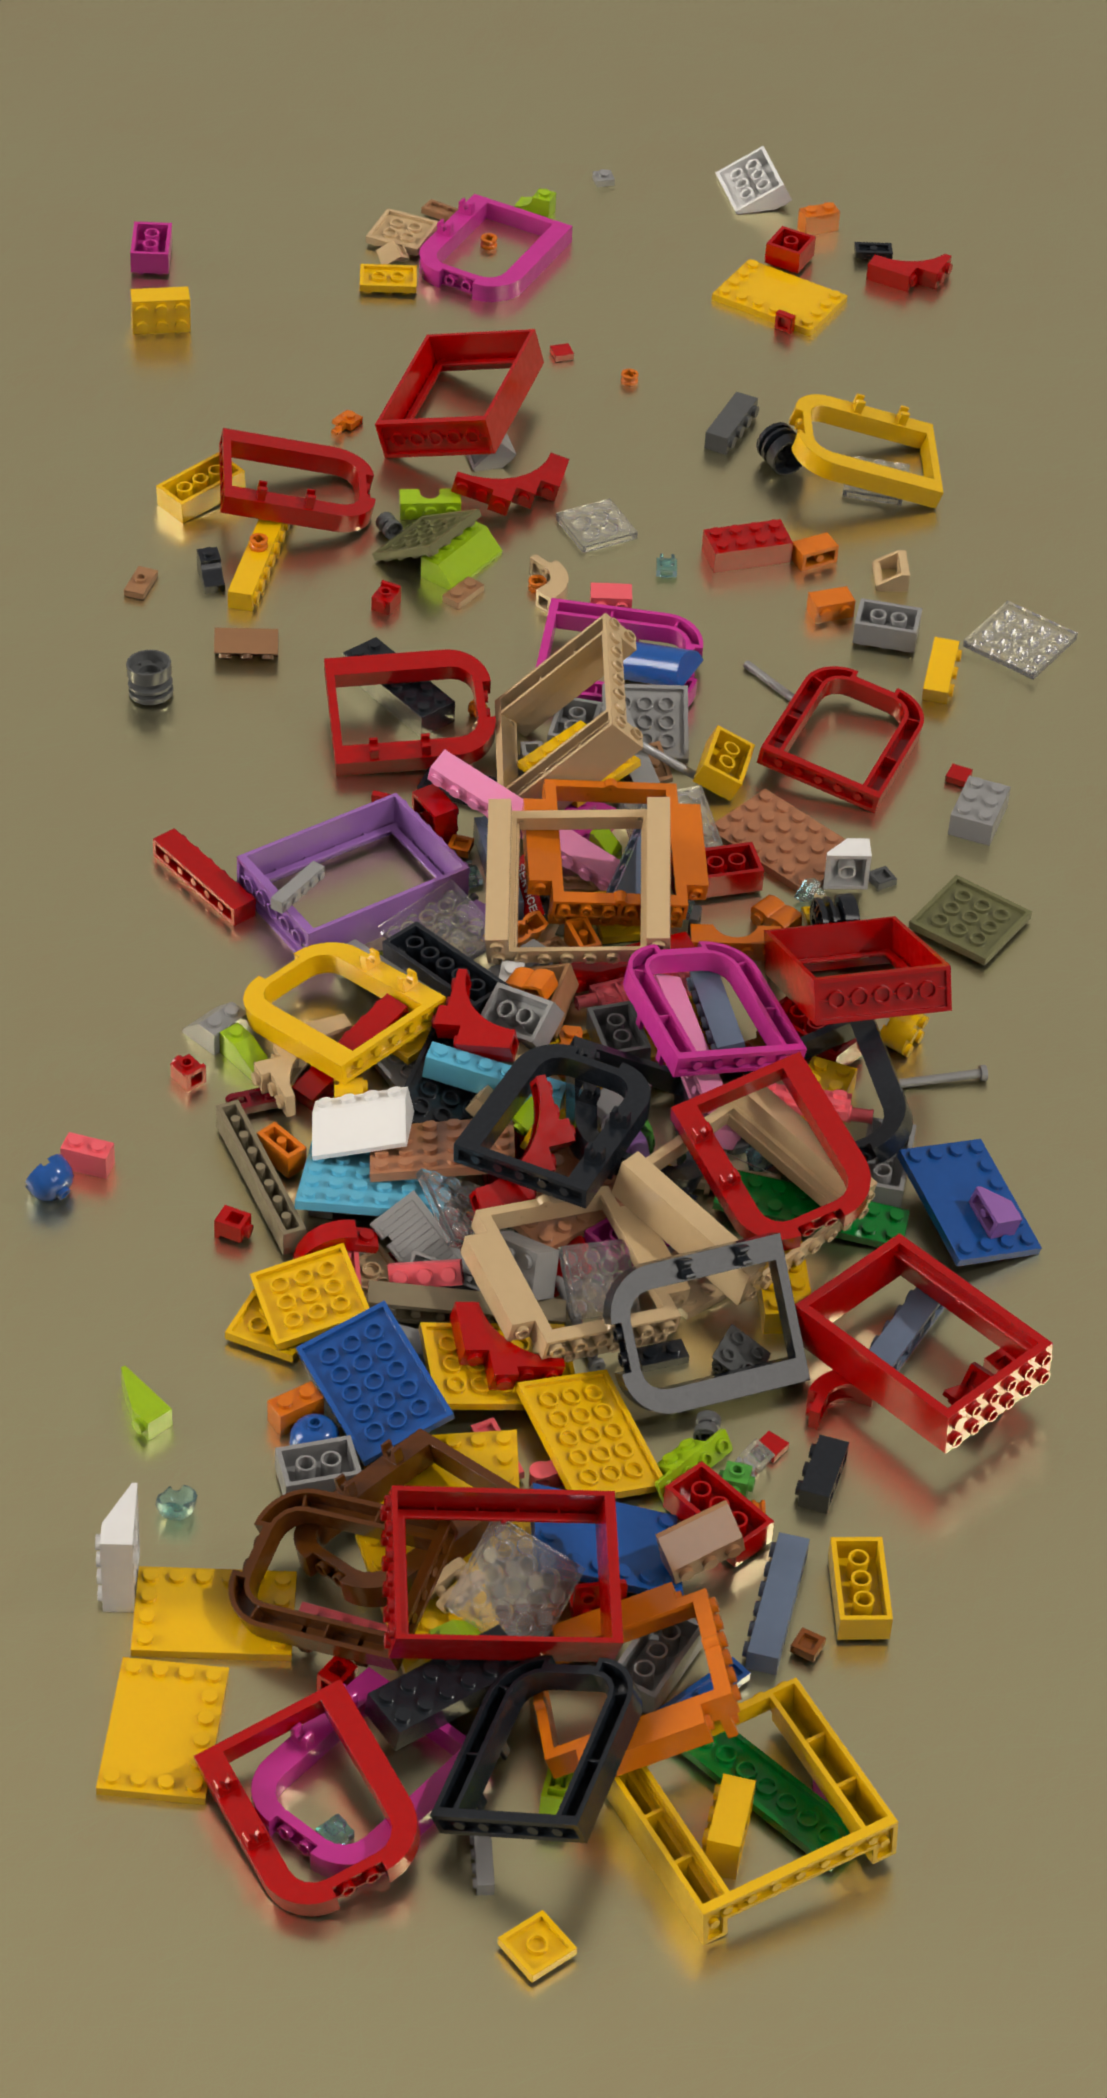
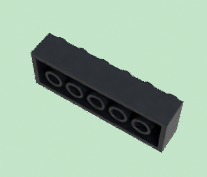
[343,637,455,737]
[382,921,509,1015]
[364,1624,522,1751]

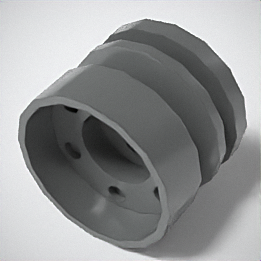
[126,650,174,705]

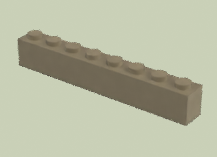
[216,1100,306,1255]
[366,1280,566,1324]

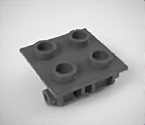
[711,1324,771,1373]

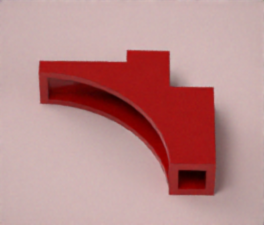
[432,969,519,1062]
[450,1302,566,1391]

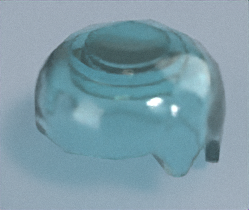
[155,1485,198,1521]

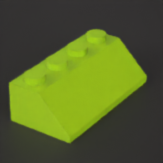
[421,521,502,590]

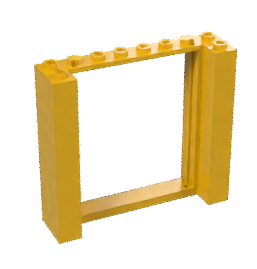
[606,1677,898,1946]

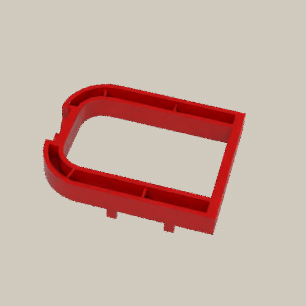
[219,428,376,532]
[324,649,496,777]
[757,666,924,814]
[670,1051,871,1251]
[194,1679,420,1916]

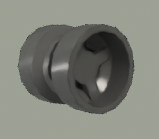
[376,512,403,540]
[693,1410,721,1441]

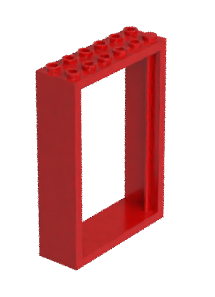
[375,329,544,458]
[764,916,952,1026]
[795,1233,1053,1454]
[380,1485,624,1662]

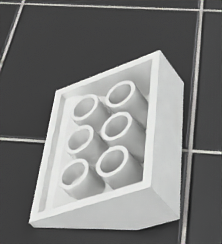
[716,146,792,214]
[312,1086,414,1161]
[95,1483,140,1613]

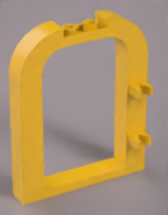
[789,393,944,508]
[243,942,446,1085]

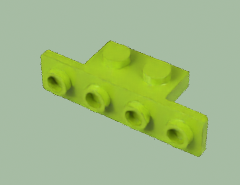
[655,1429,733,1503]

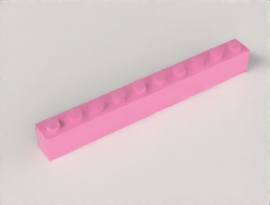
[427,750,620,891]
[654,974,741,1150]

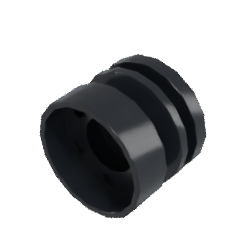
[756,422,803,476]
[810,893,860,925]

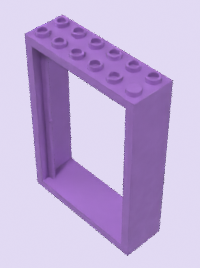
[237,793,470,953]

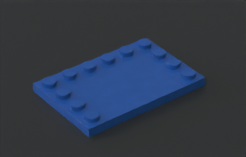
[897,1139,1042,1266]
[296,1300,455,1467]
[529,1483,683,1595]

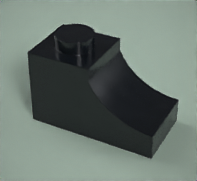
[197,547,225,594]

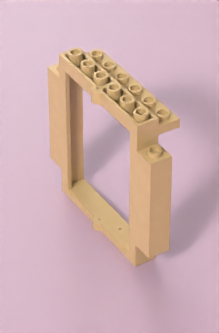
[460,1186,691,1362]

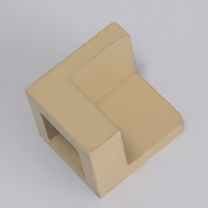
[376,240,410,265]

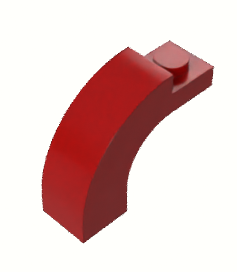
[293,1220,379,1259]
[805,1370,874,1430]

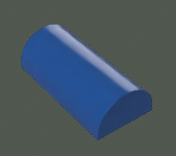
[623,641,703,685]

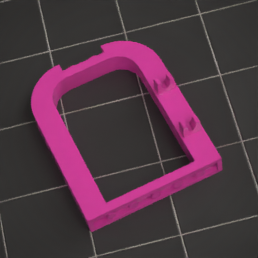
[419,194,573,302]
[536,598,703,707]
[623,941,807,1077]
[251,1667,466,1878]

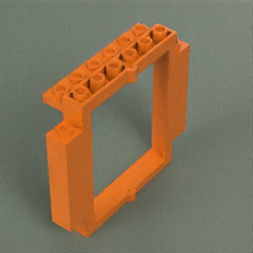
[522,778,709,928]
[533,1582,742,1779]

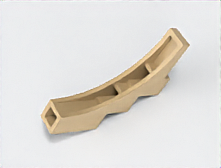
[251,1013,352,1117]

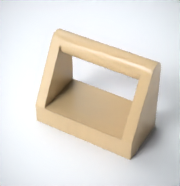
[872,550,910,592]

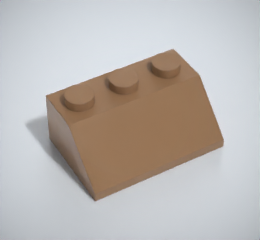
[214,627,279,660]
[655,1500,745,1585]

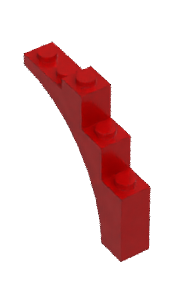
[451,453,570,516]
[469,1074,576,1215]

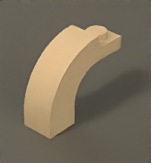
[529,554,569,614]

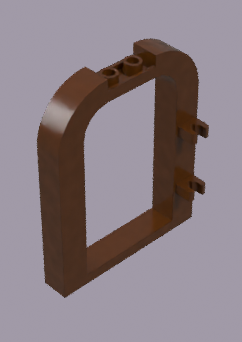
[294,1428,519,1608]
[228,1488,459,1672]

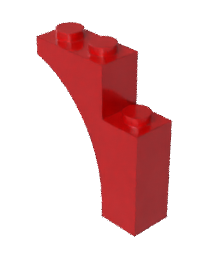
[866,254,953,292]

